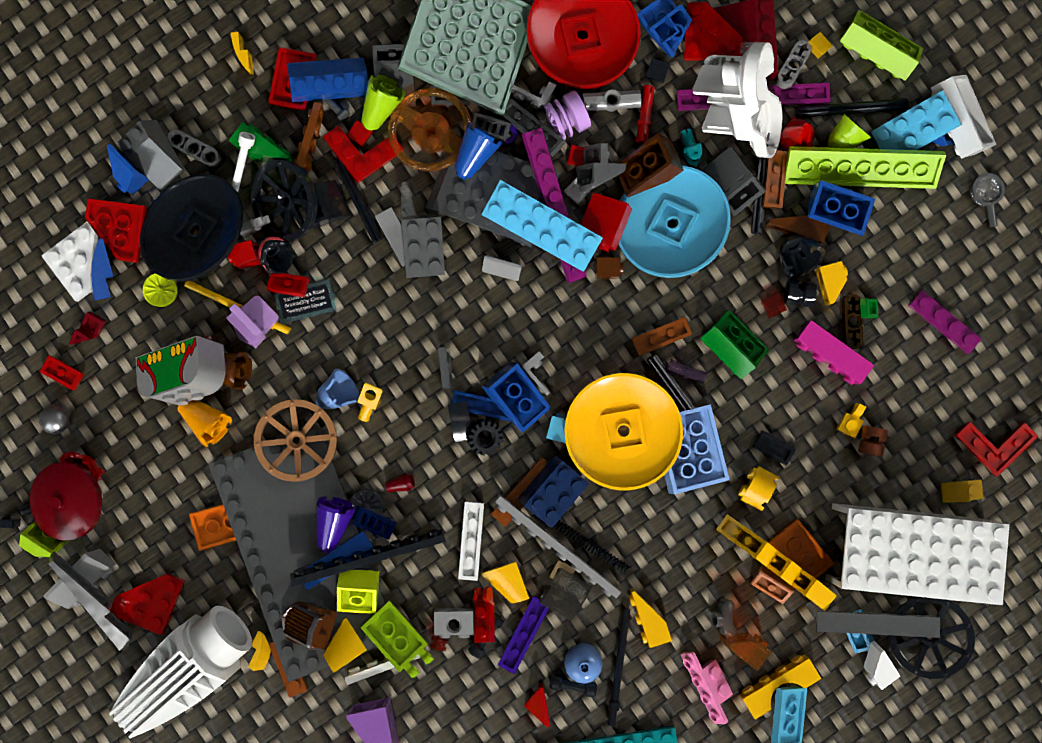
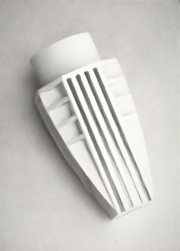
[109,606,252,738]

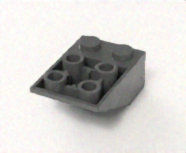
[373,44,416,108]
[701,146,767,216]

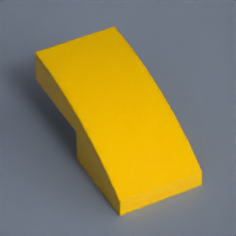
[231,32,254,75]

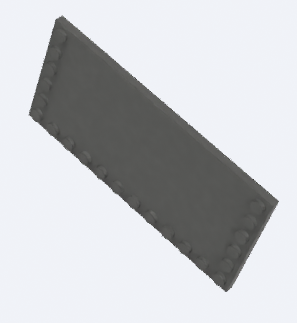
[208,423,386,682]

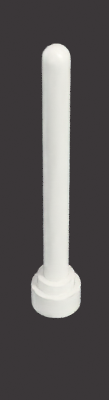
[232,132,255,192]

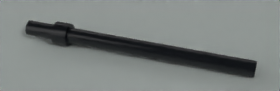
[608,608,631,726]

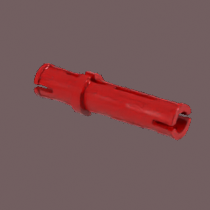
[636,85,655,144]

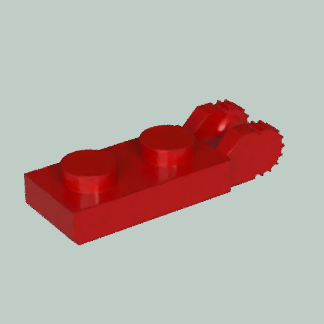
[473,587,495,643]

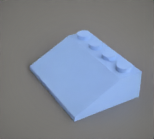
[664,405,730,494]

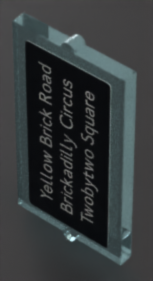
[274,280,337,324]

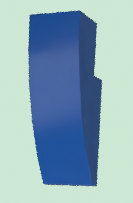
[90,239,113,301]

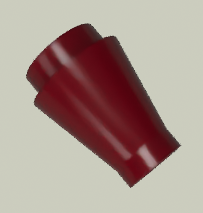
[385,472,415,493]

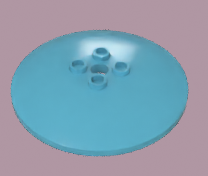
[619,166,731,278]

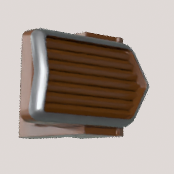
[282,600,338,650]

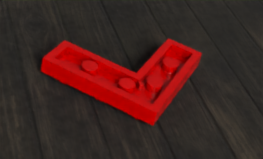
[323,126,404,183]
[954,422,1038,477]

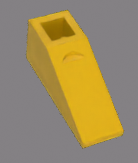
[628,588,672,648]

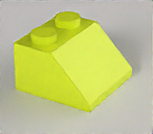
[337,569,379,614]

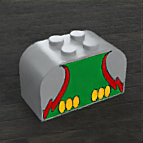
[135,336,226,405]

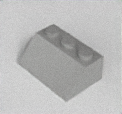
[43,549,116,609]

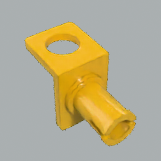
[357,383,383,422]

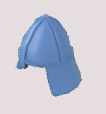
[316,368,360,409]

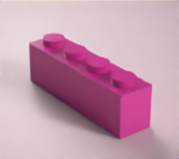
[794,320,874,385]

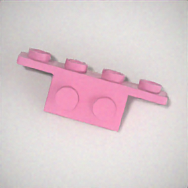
[681,652,733,724]

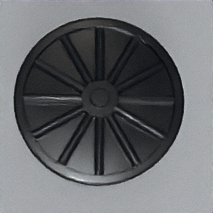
[349,489,383,524]

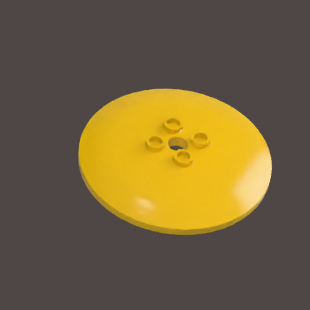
[565,373,683,490]

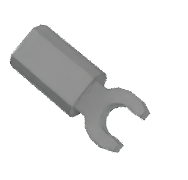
[240,215,271,237]

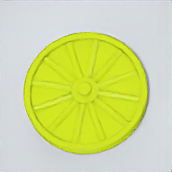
[143,273,178,307]

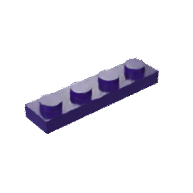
[498,595,550,674]

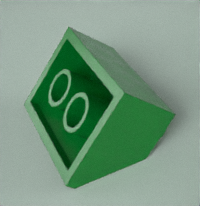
[700,310,769,379]

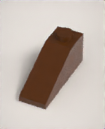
[765,215,830,245]

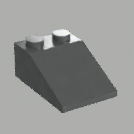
[118,120,184,190]

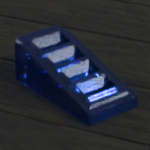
[351,506,396,540]

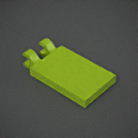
[361,601,434,678]

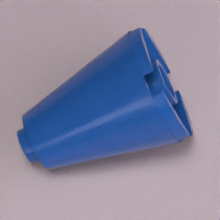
[454,122,502,180]

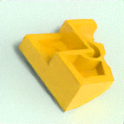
[482,561,529,603]
[323,618,367,673]

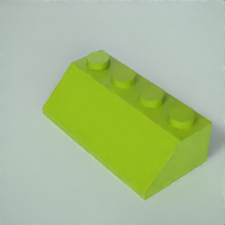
[840,9,923,81]

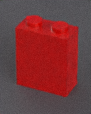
[580,192,632,252]

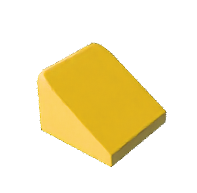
[808,32,833,59]

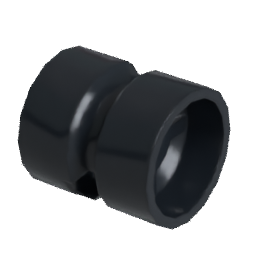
[783,279,817,307]

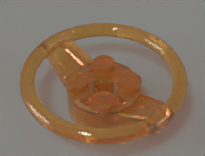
[388,88,472,171]

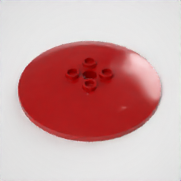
[526,0,640,89]

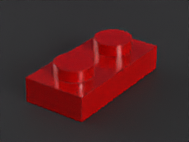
[266,273,310,297]
[39,355,84,391]

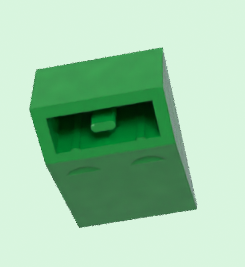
[228,122,294,163]

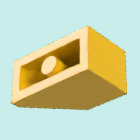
[815,261,848,306]

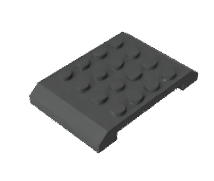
[425,138,559,247]

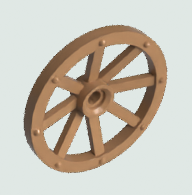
[254,399,337,482]

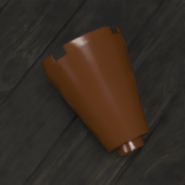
[223,352,252,390]

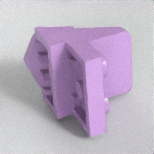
[226,296,279,349]

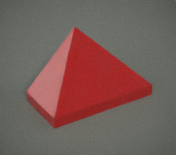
[524,683,550,727]

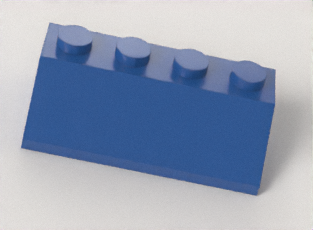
[287,58,368,102]

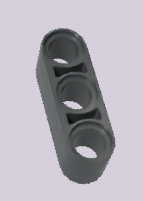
[167,130,223,168]

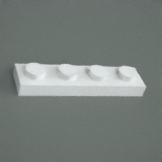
[458,501,484,581]
[345,655,420,685]

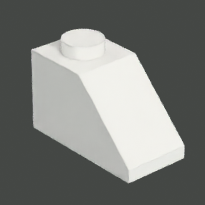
[864,641,900,690]

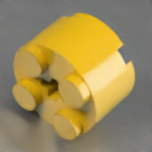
[738,466,780,511]

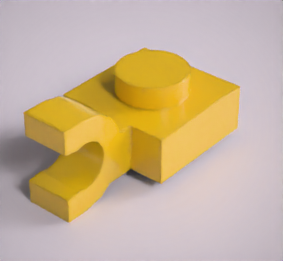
[836,403,866,438]

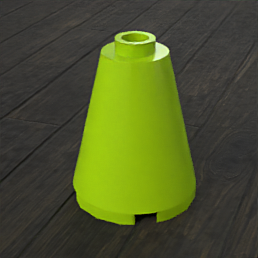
[361,74,406,131]

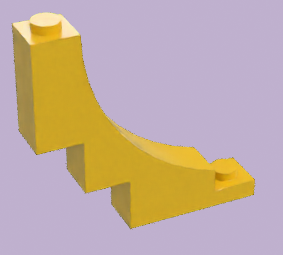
[716,514,837,611]

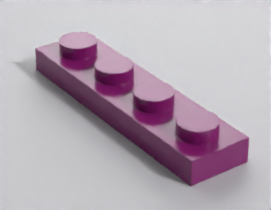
[908,290,982,354]

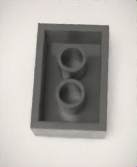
[401,214,445,278]

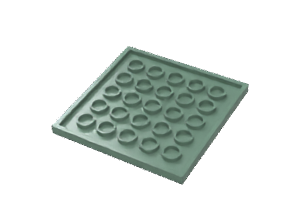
[397,0,532,116]

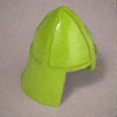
[827,114,871,148]

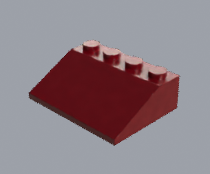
[713,0,779,81]

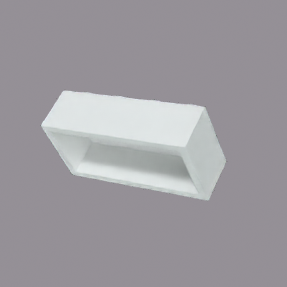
[931,75,996,158]

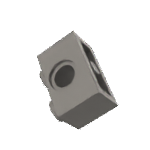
[434,608,474,638]

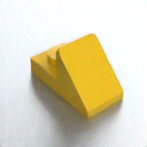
[940,479,984,502]

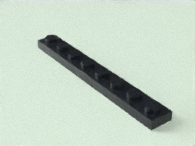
[290,529,446,587]

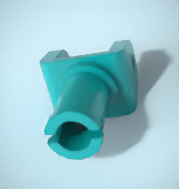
[680,129,702,167]

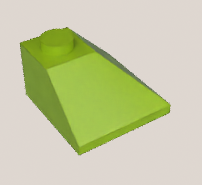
[19,521,69,557]

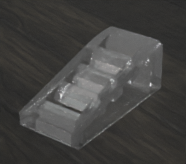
[401,182,417,217]

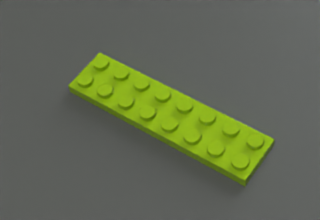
[785,146,946,189]

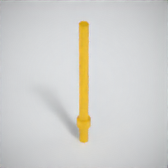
[185,280,291,335]

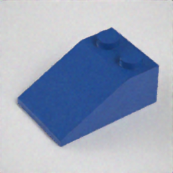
[481,362,551,433]

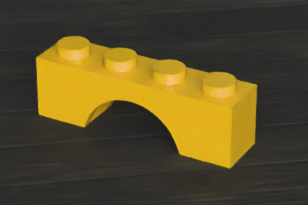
[739,654,821,719]

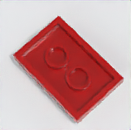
[268,47,318,111]

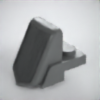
[577,143,626,193]

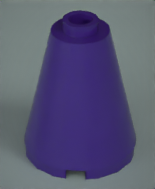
[316,496,356,553]

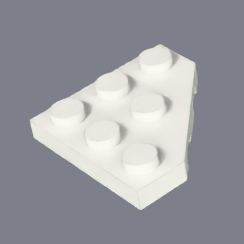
[42,222,101,302]

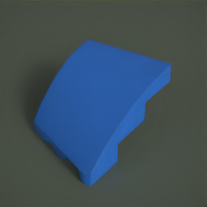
[637,0,692,58]

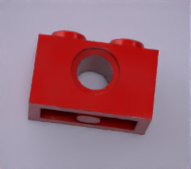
[228,240,261,270]

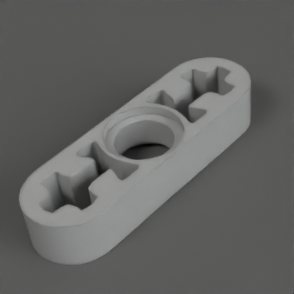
[776,40,812,89]

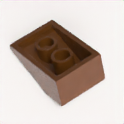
[618,133,684,197]

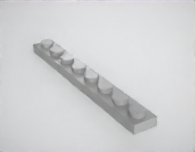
[494,493,621,598]

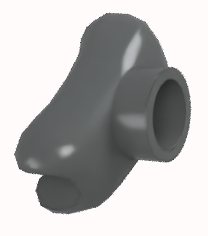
[711,599,737,637]

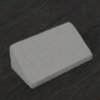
[482,255,522,281]

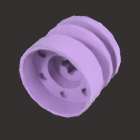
[544,90,591,140]

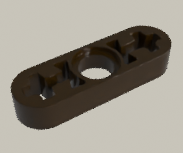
[842,294,863,350]

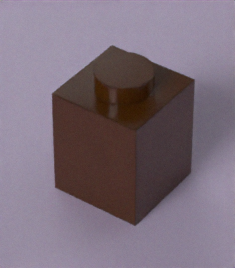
[596,257,623,279]

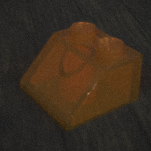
[719,632,772,671]

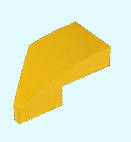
[248,631,271,671]

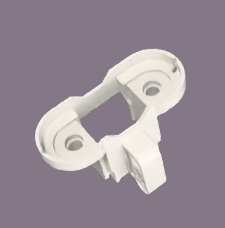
[692,42,782,158]

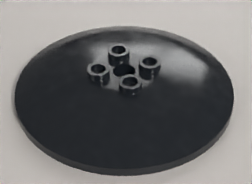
[140,174,243,281]

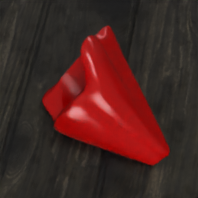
[779,119,815,152]

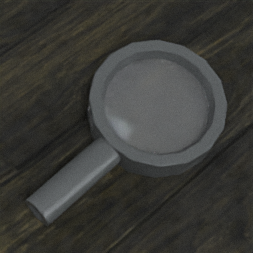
[970,173,1005,228]

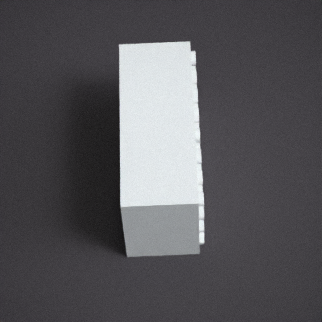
[825,503,1009,605]

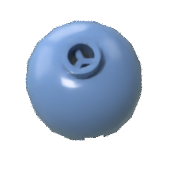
[564,643,603,684]

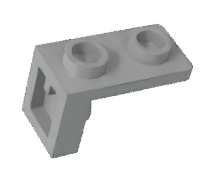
[511,82,556,110]
[522,352,549,396]

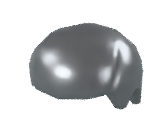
[39,403,71,435]

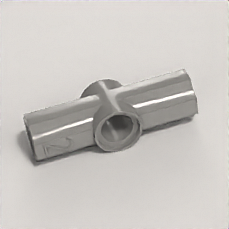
[583,90,641,112]

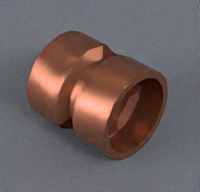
[857,425,888,457]

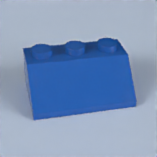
[808,180,875,236]

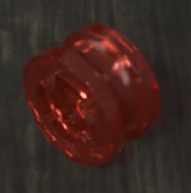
[429,636,448,651]

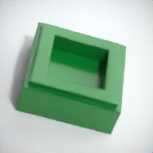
[860,298,878,318]

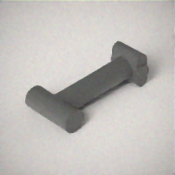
[315,99,350,122]

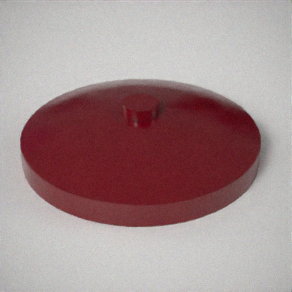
[30,462,102,540]

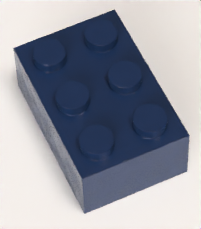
[518,455,589,528]

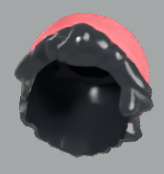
[258,236,295,274]

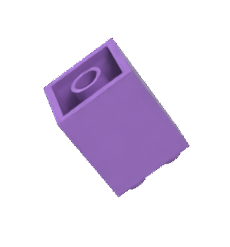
[346,697,399,743]

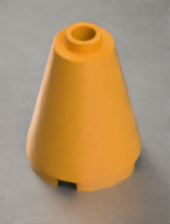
[178,400,232,447]

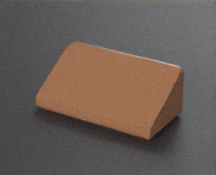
[750,564,794,604]

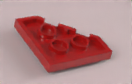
[684,2,743,61]
[85,199,147,263]
[110,573,186,635]

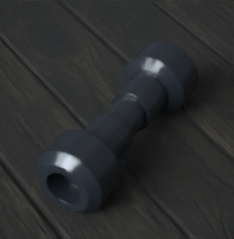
[468,613,504,658]
[549,674,597,698]

